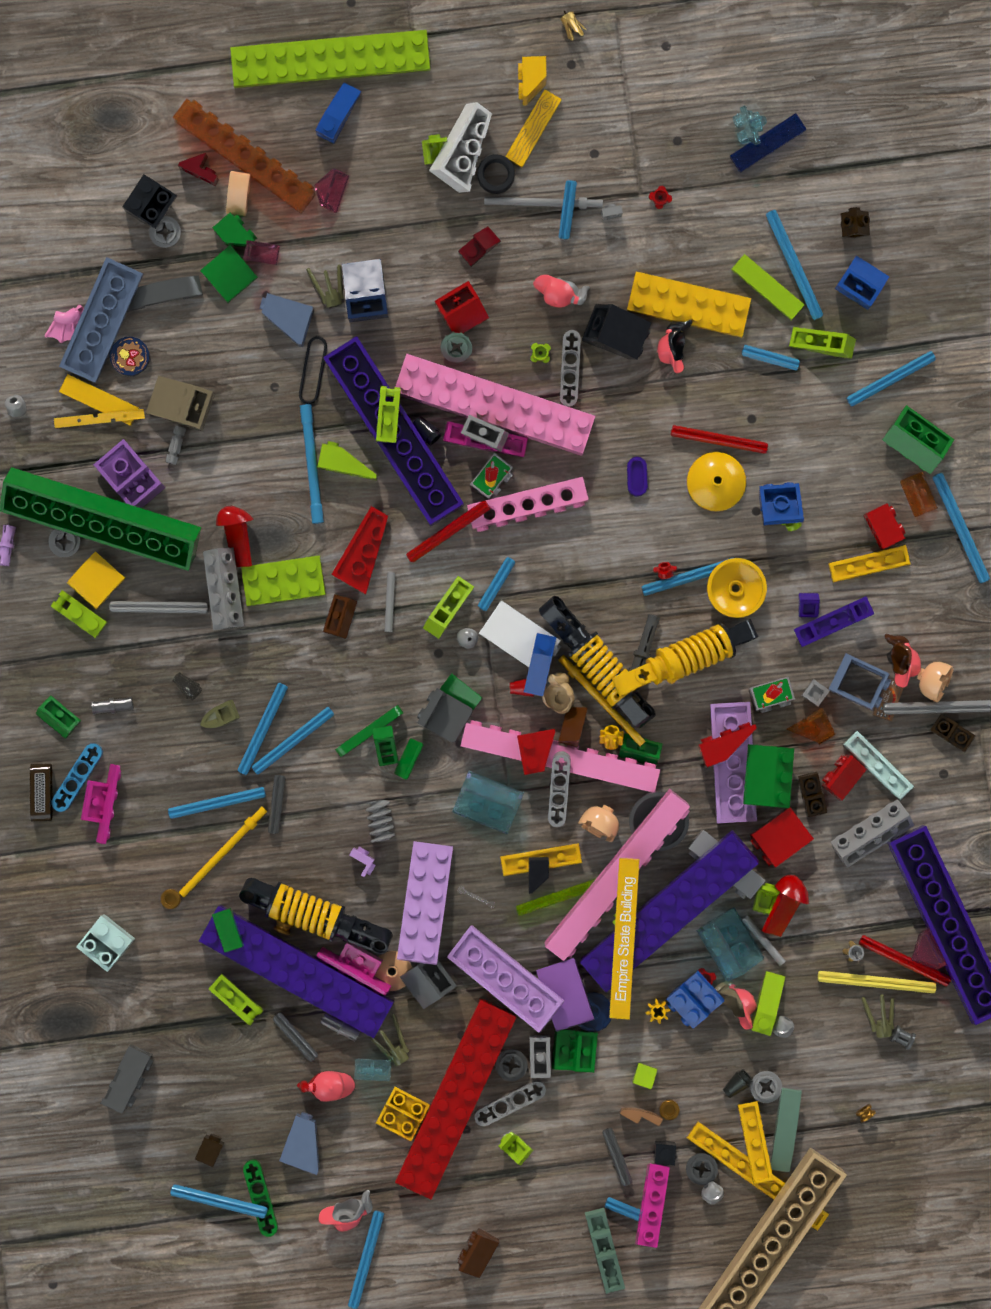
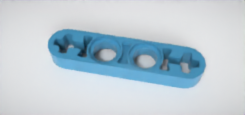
[52,744,103,812]

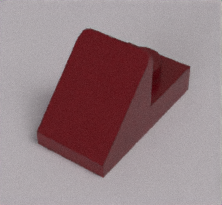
[178,153,219,187]
[458,226,501,267]

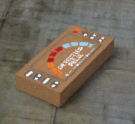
[872,679,903,721]

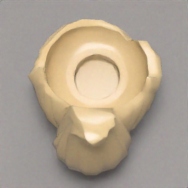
[542,672,575,714]

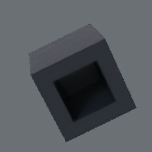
[653,1141,676,1166]

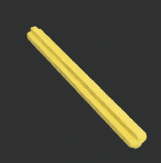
[817,971,937,993]

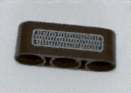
[30,764,53,822]

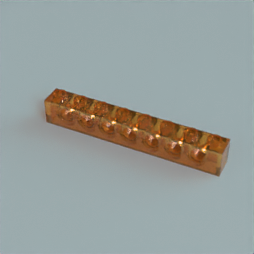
[173,98,315,214]

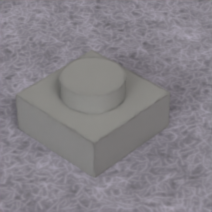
[601,204,623,221]
[802,679,830,707]

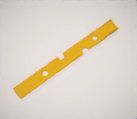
[54,409,145,428]

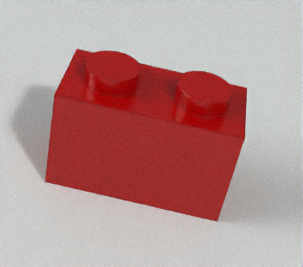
[863,503,906,550]

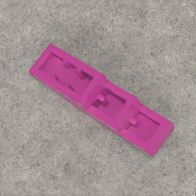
[443,422,528,457]

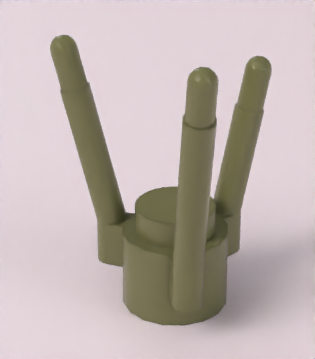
[306,264,344,308]
[862,994,895,1038]
[371,1014,409,1066]

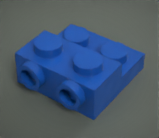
[759,482,804,525]
[666,970,725,1029]

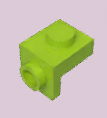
[422,134,447,165]
[752,883,780,915]
[498,1132,534,1166]

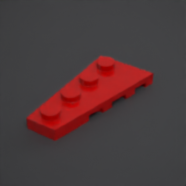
[331,506,389,595]

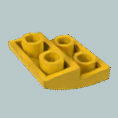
[67,551,125,609]
[375,1087,430,1142]

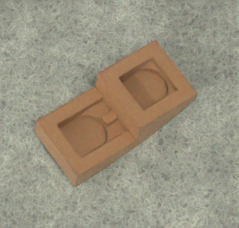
[619,1108,663,1126]

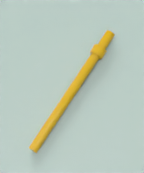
[558,655,646,746]
[179,806,267,897]

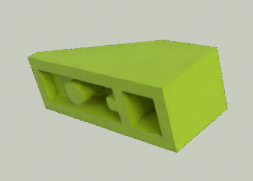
[789,327,856,359]
[317,441,377,481]
[423,576,474,639]
[750,971,785,1036]

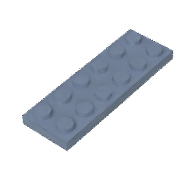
[59,257,144,383]

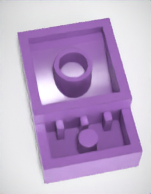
[93,439,165,508]
[536,958,594,1032]

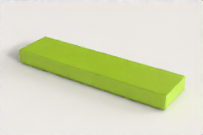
[731,254,805,320]

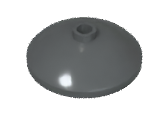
[629,791,689,851]

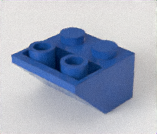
[835,255,889,310]

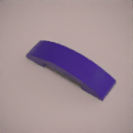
[794,596,874,647]

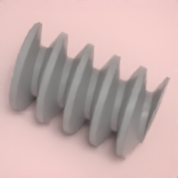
[365,800,395,842]

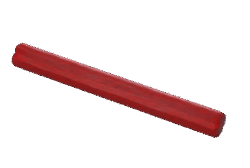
[671,425,768,454]
[406,501,490,562]
[859,935,951,986]

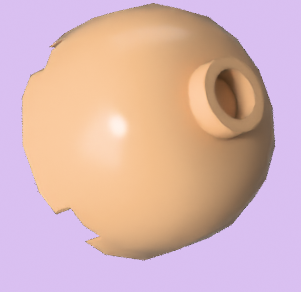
[917,661,954,703]
[578,805,619,842]

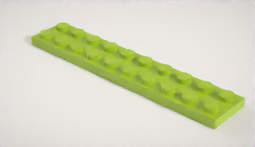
[230,30,430,88]

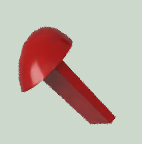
[216,505,254,567]
[762,875,809,937]

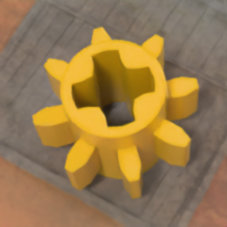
[600,725,624,750]
[645,999,670,1024]

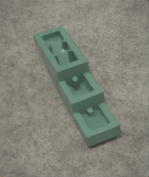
[770,1088,802,1172]
[585,1208,625,1294]

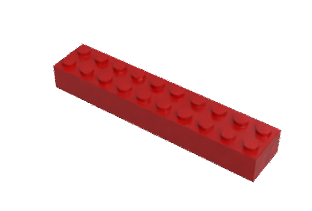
[395,998,517,1200]

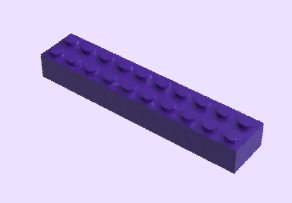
[323,336,464,526]
[887,825,991,1025]
[580,830,759,993]
[199,905,394,1038]

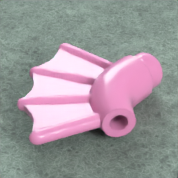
[45,305,84,343]

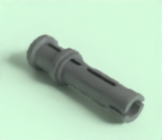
[628,614,660,675]

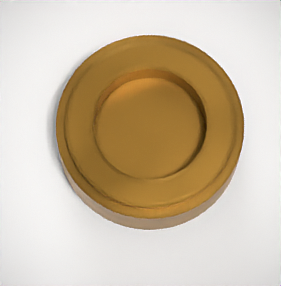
[161,889,181,909]
[659,1099,680,1120]

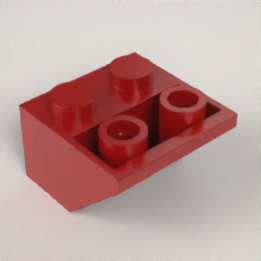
[435,281,489,334]
[821,755,867,801]

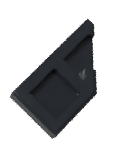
[528,857,549,894]

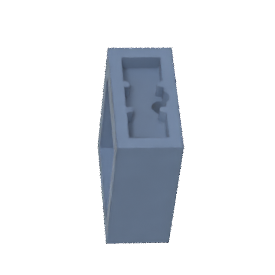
[829,653,892,711]

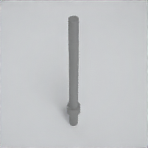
[484,197,603,209]

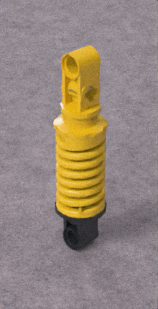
[611,619,759,697]

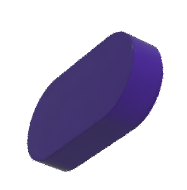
[627,457,648,497]

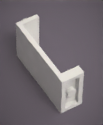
[479,601,561,667]

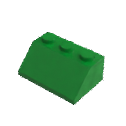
[882,405,955,474]
[743,744,795,808]

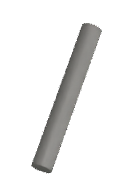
[384,572,395,632]
[742,915,786,966]

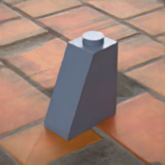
[260,293,314,347]
[279,1112,319,1175]

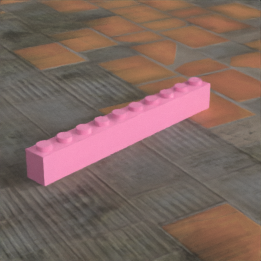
[461,720,660,792]
[544,788,690,961]

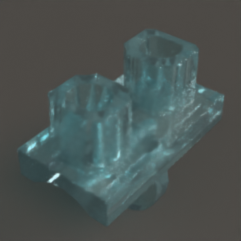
[733,105,767,145]
[354,1059,391,1081]

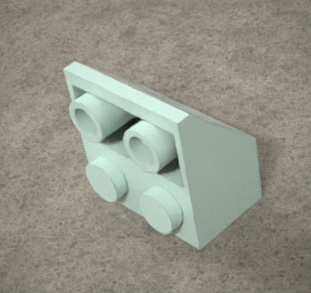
[76,914,135,972]

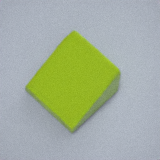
[632,1063,657,1089]

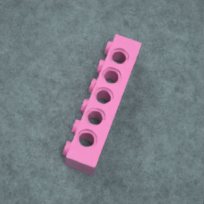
[467,477,588,532]

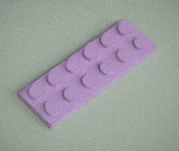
[710,702,757,823]
[397,841,453,965]
[447,925,564,1033]

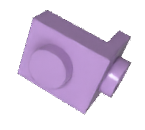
[349,846,376,877]

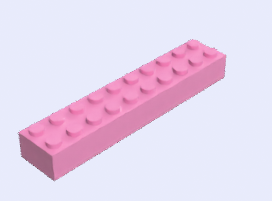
[395,354,595,456]

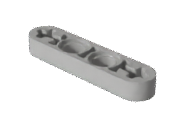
[560,330,581,407]
[548,751,571,827]
[474,1080,546,1126]

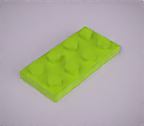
[241,555,326,607]

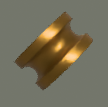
[273,919,293,935]
[856,1104,876,1123]

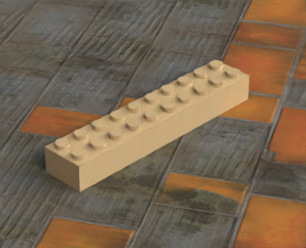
[699,1147,847,1309]

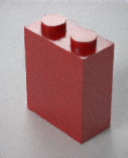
[750,807,814,868]

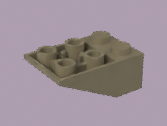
[146,376,215,432]

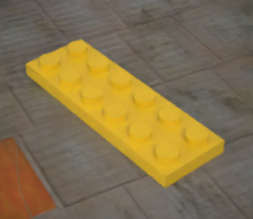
[627,272,751,338]

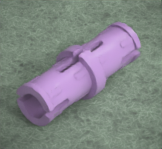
[0,525,16,566]

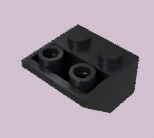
[122,174,177,229]

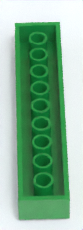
[0,467,201,571]

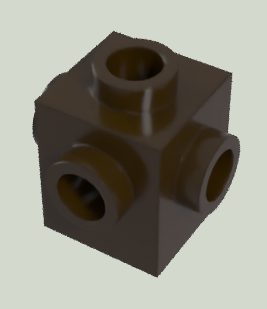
[841,207,870,239]

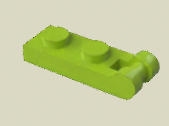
[376,386,401,443]
[51,590,108,638]
[209,974,264,1026]

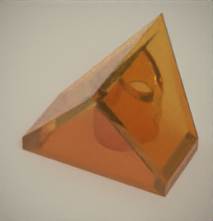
[786,708,836,745]

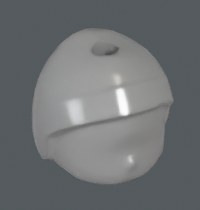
[5,394,27,417]
[457,628,479,649]
[772,1016,794,1038]
[701,1181,724,1204]

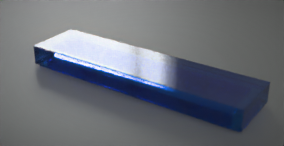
[730,113,807,173]

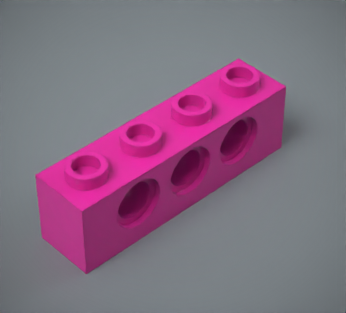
[635,1163,670,1248]

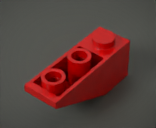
[698,722,757,767]

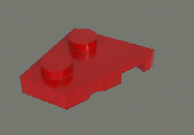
[517,729,555,775]

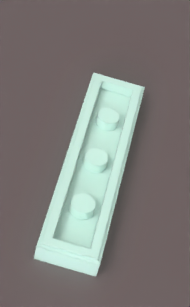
[843,731,914,801]

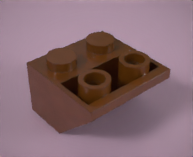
[457,1228,499,1278]

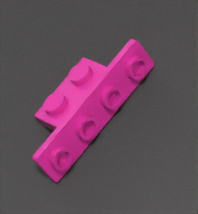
[81,764,121,844]
[316,942,391,995]

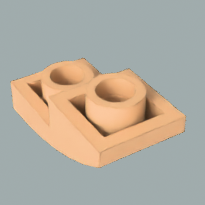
[226,171,250,216]

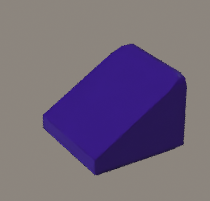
[798,593,820,617]

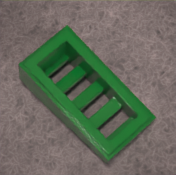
[373,726,399,766]

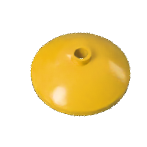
[687,452,746,512]
[707,558,767,618]

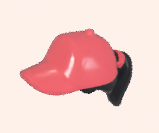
[657,320,692,373]

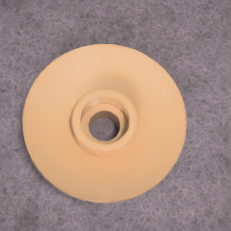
[375,951,412,991]

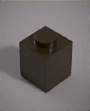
[195,1134,225,1167]

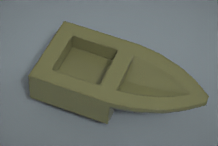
[200,700,240,728]

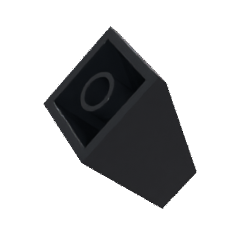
[581,304,652,360]

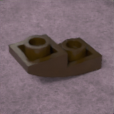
[930,714,976,753]
[798,772,827,817]

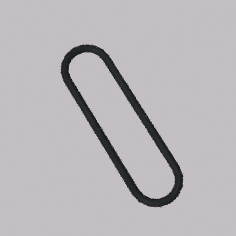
[299,336,327,404]

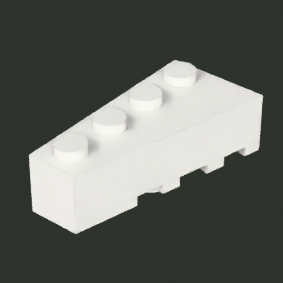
[429,102,492,193]

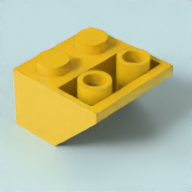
[518,56,547,106]

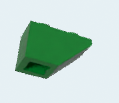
[212,212,258,248]

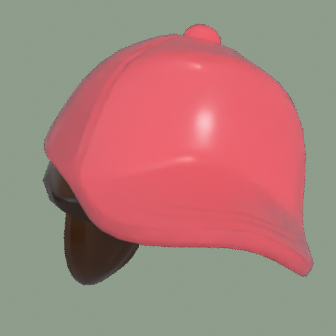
[885,634,921,688]

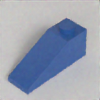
[315,83,361,144]
[524,633,557,696]

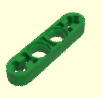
[335,705,404,758]
[243,1159,278,1237]

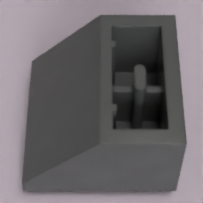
[400,960,457,1009]

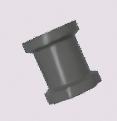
[890,1025,916,1050]

